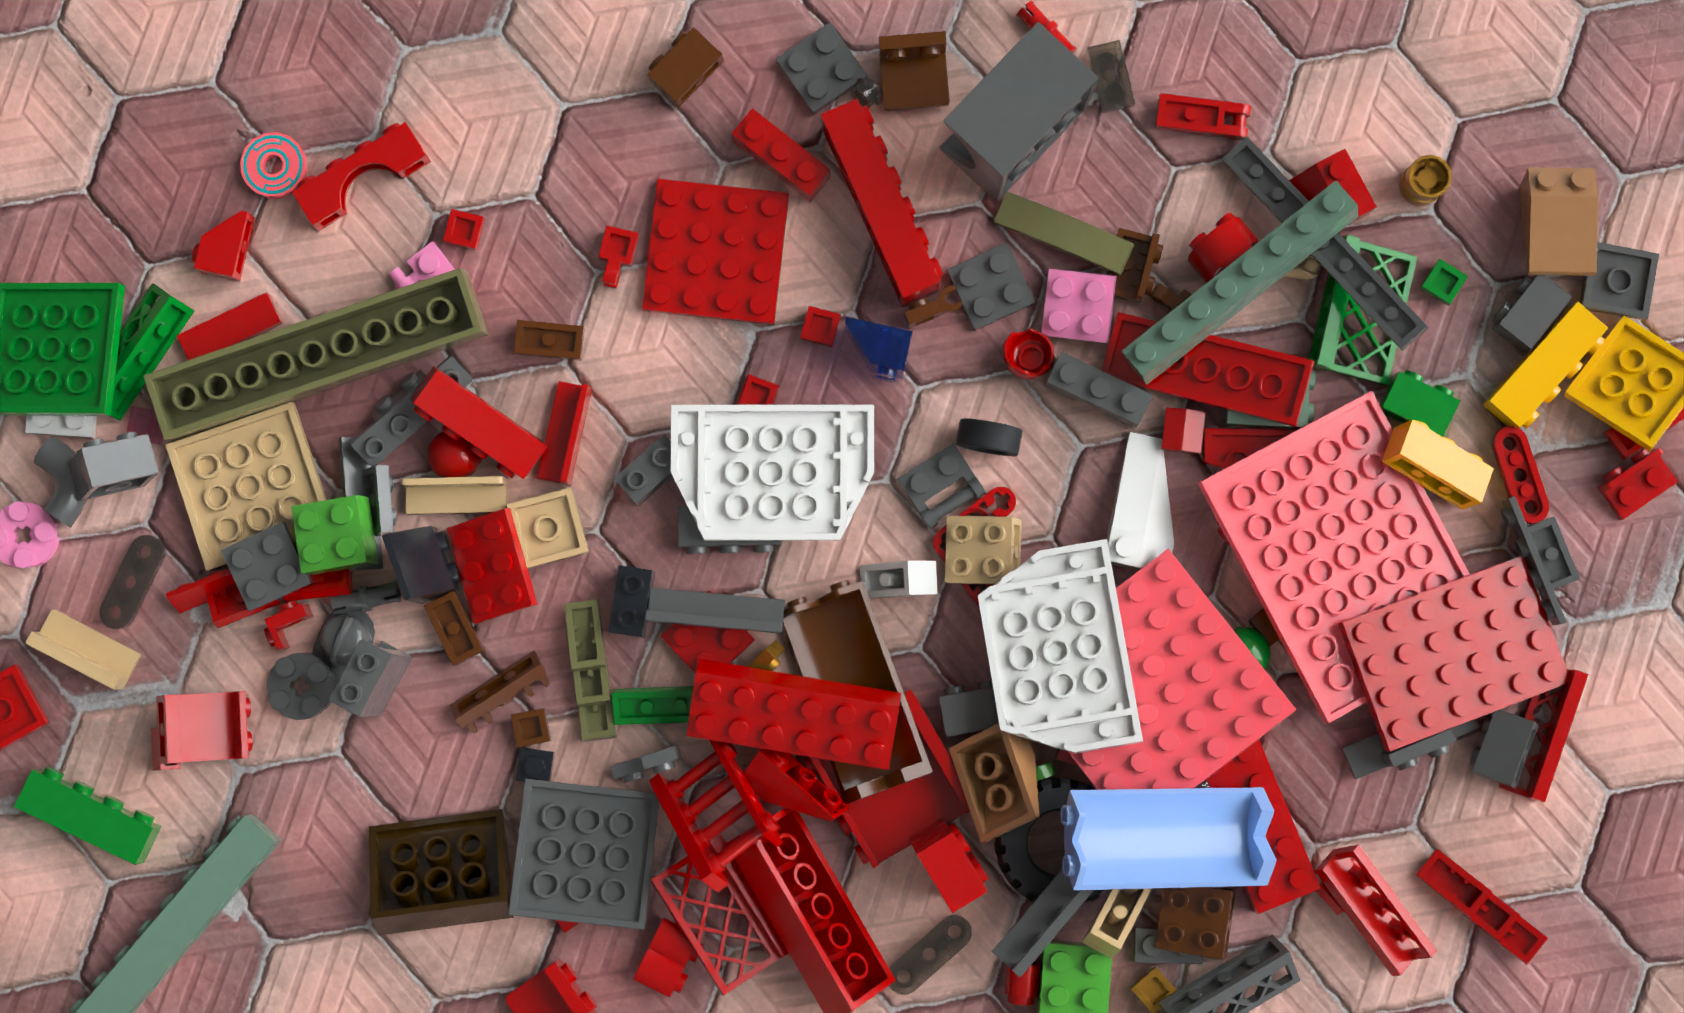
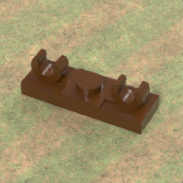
[450,650,549,734]

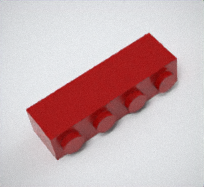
[410,366,547,479]

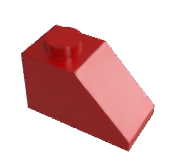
[192,210,255,282]

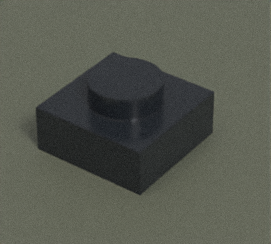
[516,747,555,782]

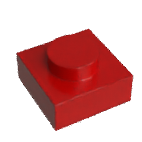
[443,209,485,251]
[800,306,841,348]

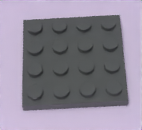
[508,779,659,930]

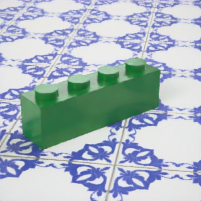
[14,766,162,865]

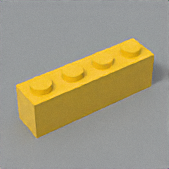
[1482,302,1608,429]

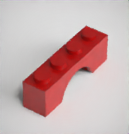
[292,122,431,231]

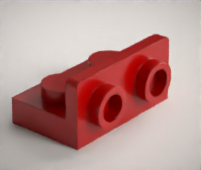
[1597,447,1678,520]

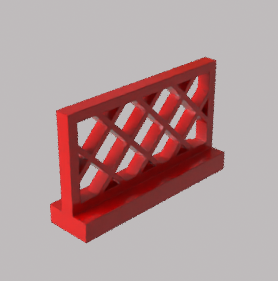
[650,835,789,996]

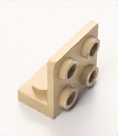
[945,516,1022,584]

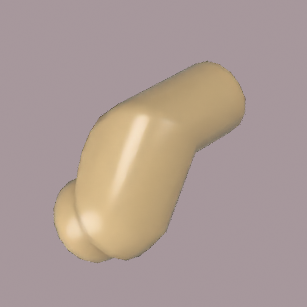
[1284,256,1320,280]

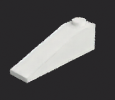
[1106,432,1174,570]

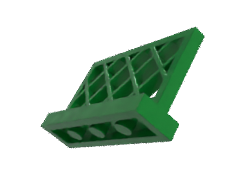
[1308,235,1418,386]

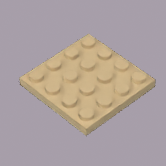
[165,402,327,572]

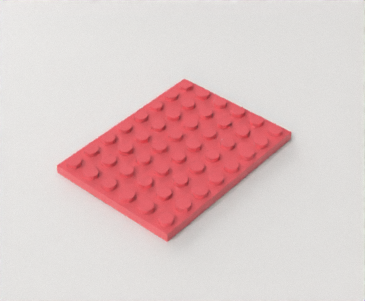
[1197,391,1469,723]

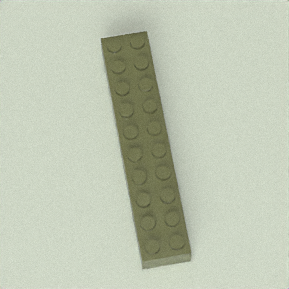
[144,268,489,441]

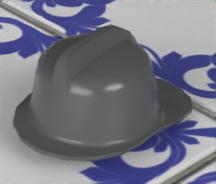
[312,610,375,685]

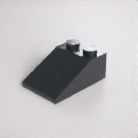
[382,526,461,604]

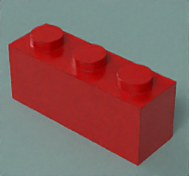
[731,108,831,203]

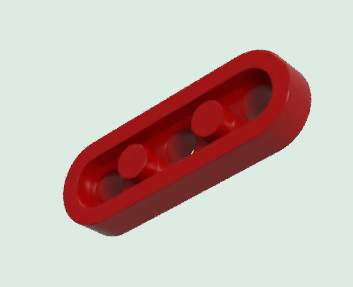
[1491,426,1549,524]

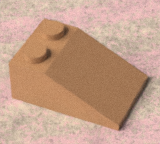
[1519,167,1598,276]
[949,723,1040,843]

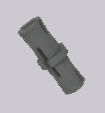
[330,581,401,616]

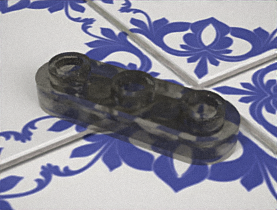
[99,535,166,629]
[889,914,972,995]

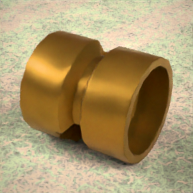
[1399,155,1452,206]

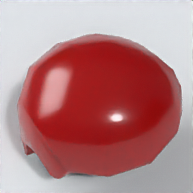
[1003,328,1055,379]
[428,432,482,478]

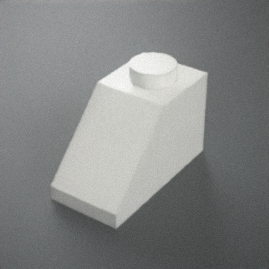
[860,561,937,598]

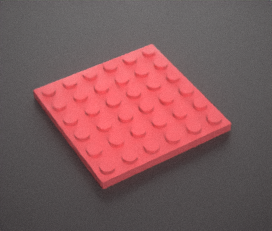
[1068,549,1297,790]

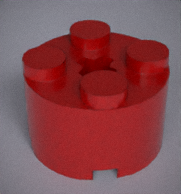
[1188,213,1259,283]

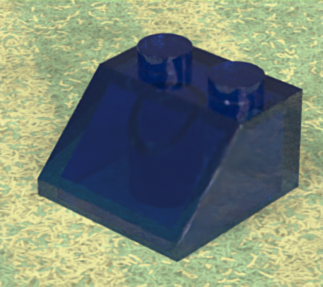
[845,317,913,382]

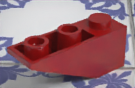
[744,749,849,822]

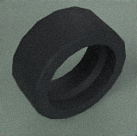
[956,418,1023,457]

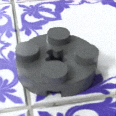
[267,653,336,720]

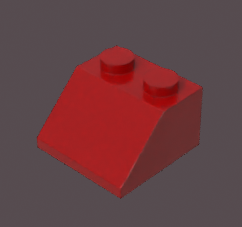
[1289,149,1377,226]

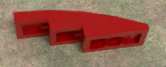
[1416,849,1548,965]

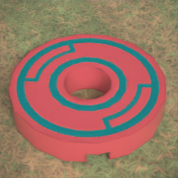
[240,132,308,199]

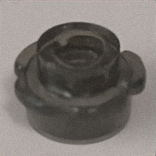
[851,78,881,108]

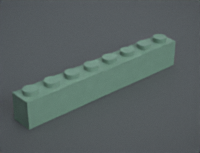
[1122,181,1358,385]
[69,814,282,1013]

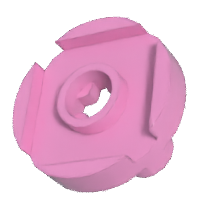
[0,502,59,568]

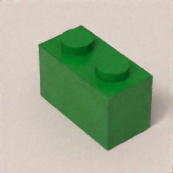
[1379,370,1461,437]

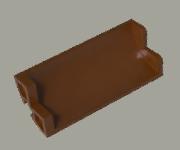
[783,580,933,804]

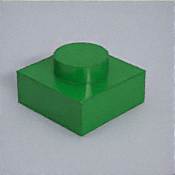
[1420,259,1468,306]

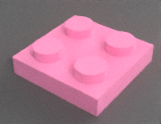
[1041,269,1117,343]

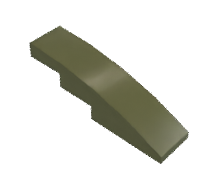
[994,191,1134,275]
[564,599,617,742]

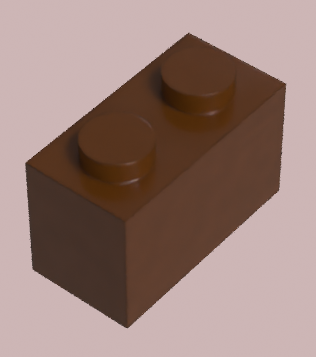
[647,27,724,109]

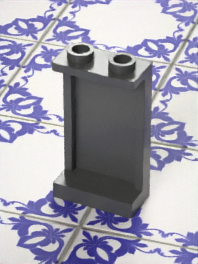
[330,640,413,717]

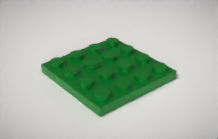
[0,283,125,416]

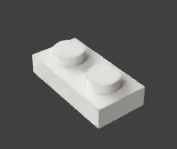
[25,416,97,439]

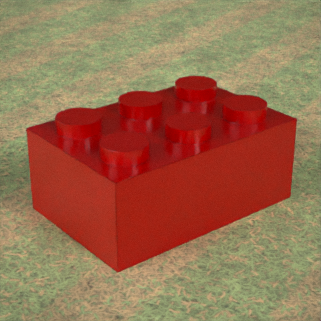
[909,818,989,913]

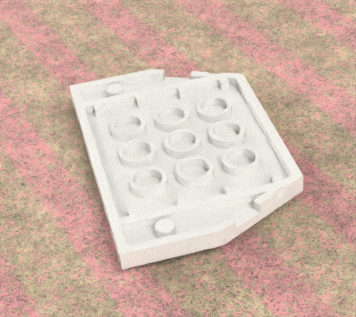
[671,405,874,541]
[978,539,1143,754]

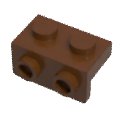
[1106,228,1163,303]

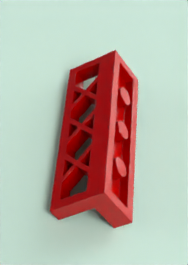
[1499,669,1589,802]
[1314,845,1437,976]

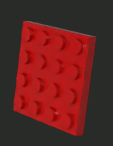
[642,179,789,325]

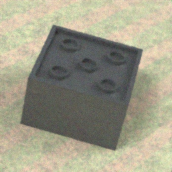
[939,22,1099,202]

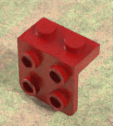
[506,958,597,1013]

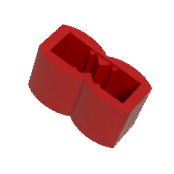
[633,917,704,998]

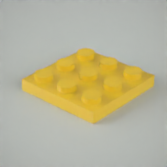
[1564,315,1684,451]

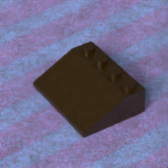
[369,809,514,935]

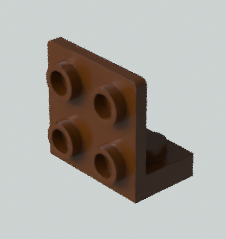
[879,31,950,111]
[1156,887,1236,960]

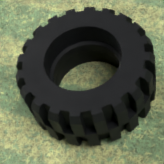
[994,777,1104,907]

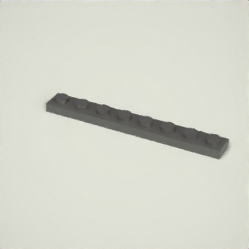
[1222,136,1428,351]

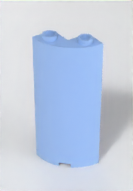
[1060,787,1277,890]

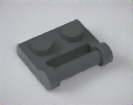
[898,443,986,529]

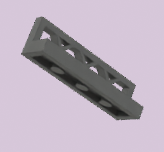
[645,588,785,634]
[992,868,1094,978]
[1158,934,1300,1013]

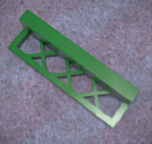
[111,283,194,421]

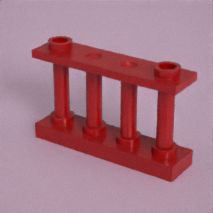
[648,740,783,892]

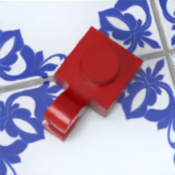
[598,225,639,289]

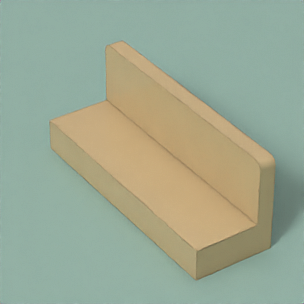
[401,476,508,515]
[25,609,141,690]

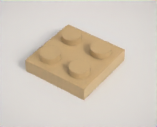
[506,487,589,569]

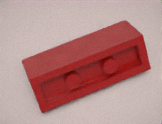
[537,381,592,486]

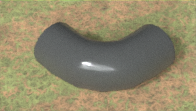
[34,436,87,528]

